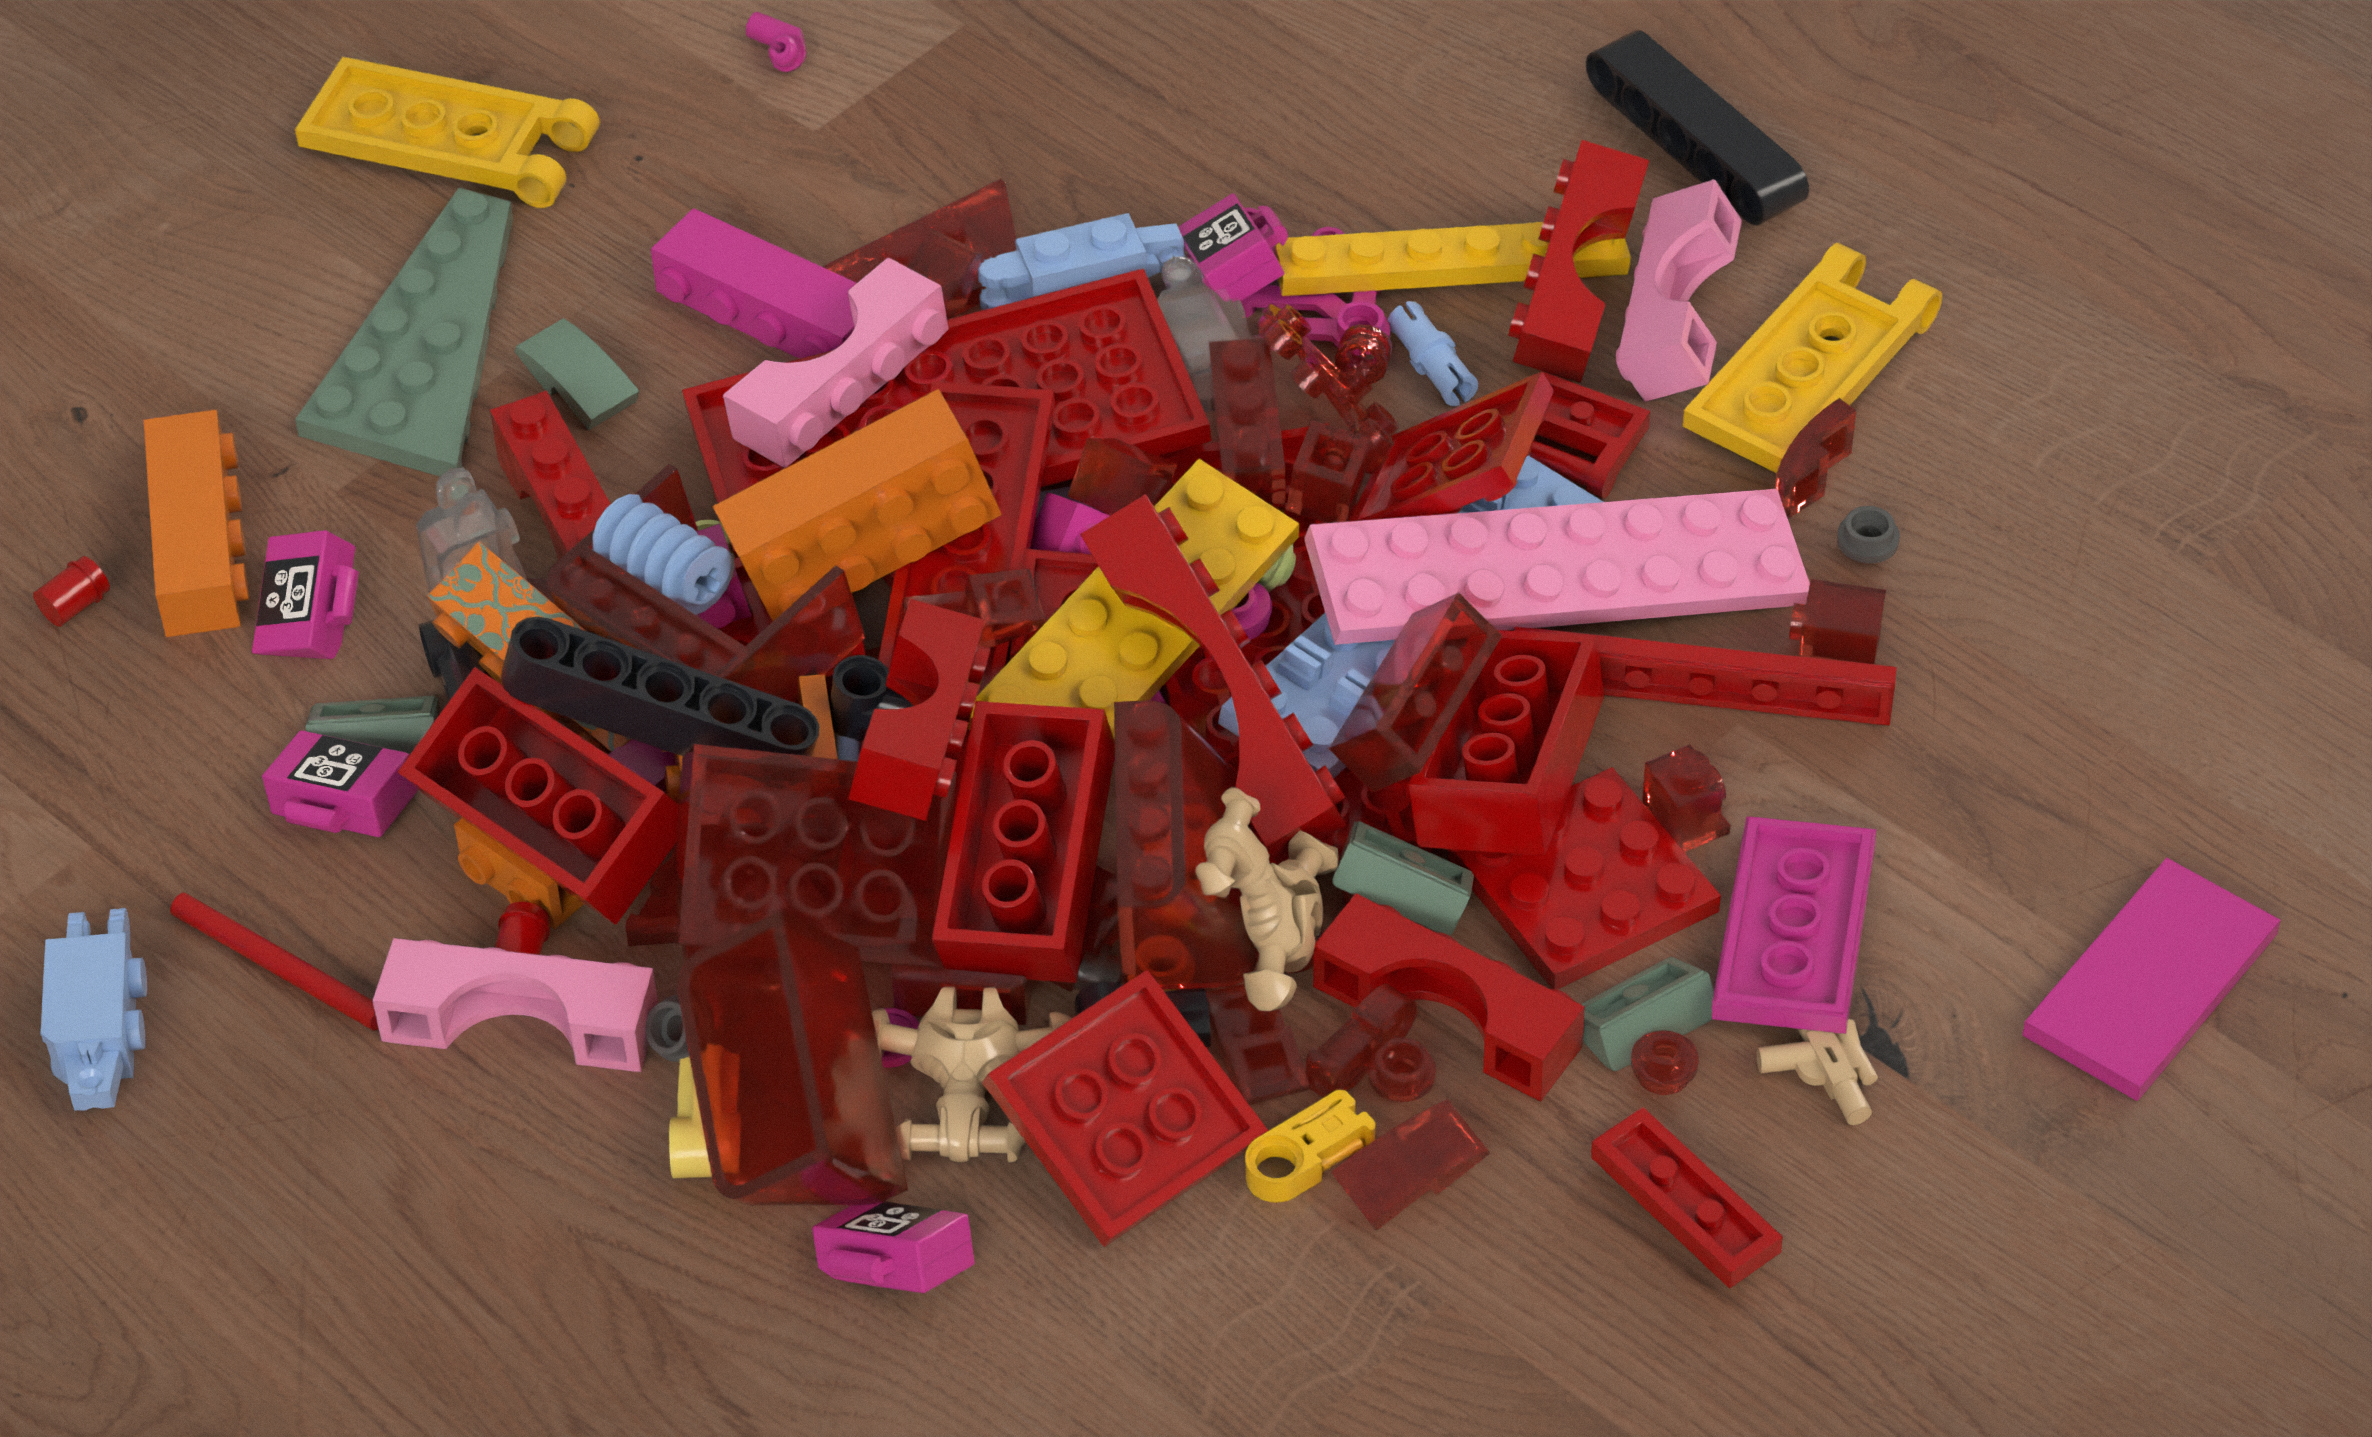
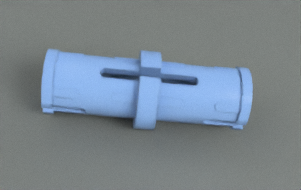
[1388,301,1479,406]

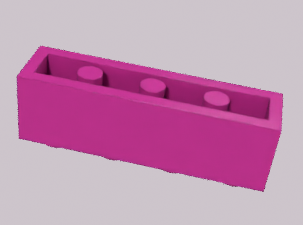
[651,208,857,359]

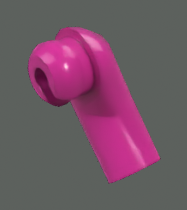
[746,11,807,72]

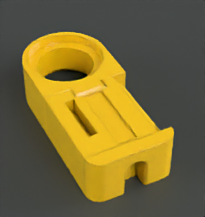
[1245,1090,1375,1203]

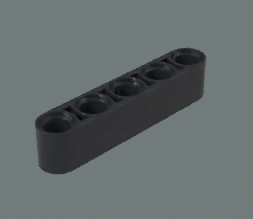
[1585,30,1809,225]
[501,616,820,788]

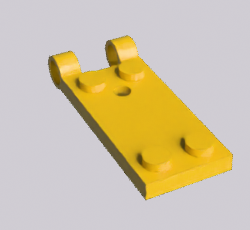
[295,57,600,208]
[1683,243,1942,478]

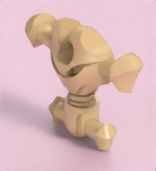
[1195,787,1339,1011]
[859,987,1072,1163]

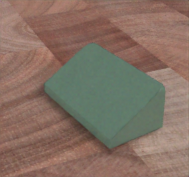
[305,696,440,755]
[1333,821,1474,936]
[1581,956,1714,1071]

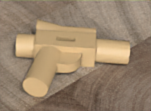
[1756,1019,1878,1125]

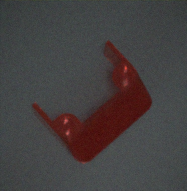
[547,464,865,702]

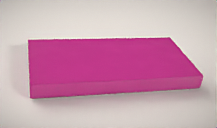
[1712,816,1877,1034]
[2022,857,2281,1102]

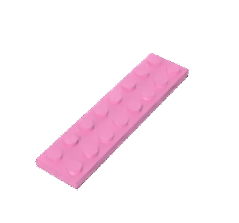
[1304,489,1812,645]

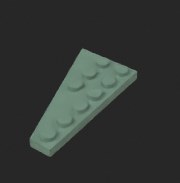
[295,188,513,482]

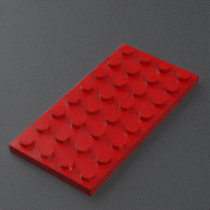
[682,268,1212,559]

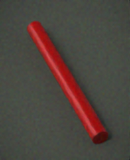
[170,892,379,1031]

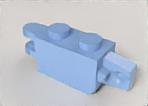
[978,213,1185,310]
[41,908,147,1111]

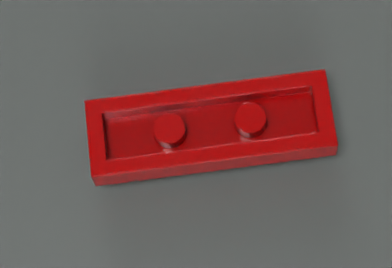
[1591,1107,1783,1289]

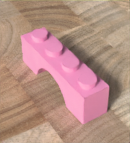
[1616,179,1742,402]
[723,258,949,468]
[372,938,658,1072]

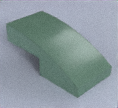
[514,318,639,431]

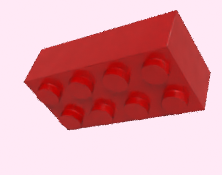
[1409,628,1604,856]
[397,667,693,925]
[932,701,1116,983]

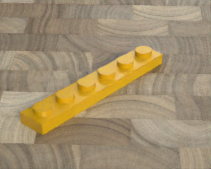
[1273,222,1631,296]

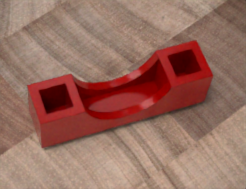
[1508,140,1650,383]
[490,390,644,621]
[848,599,991,821]
[1313,893,1585,1102]

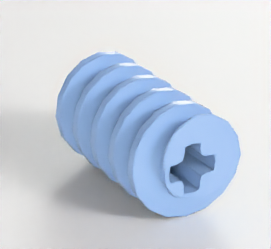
[592,494,735,616]

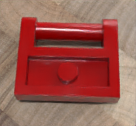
[1528,371,1650,499]

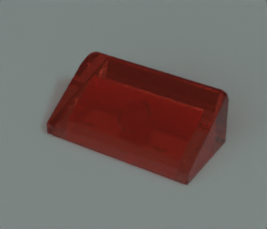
[891,965,1032,1025]

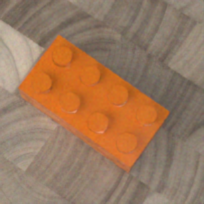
[712,389,1002,631]

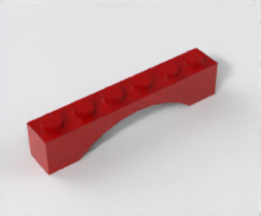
[1080,494,1346,864]

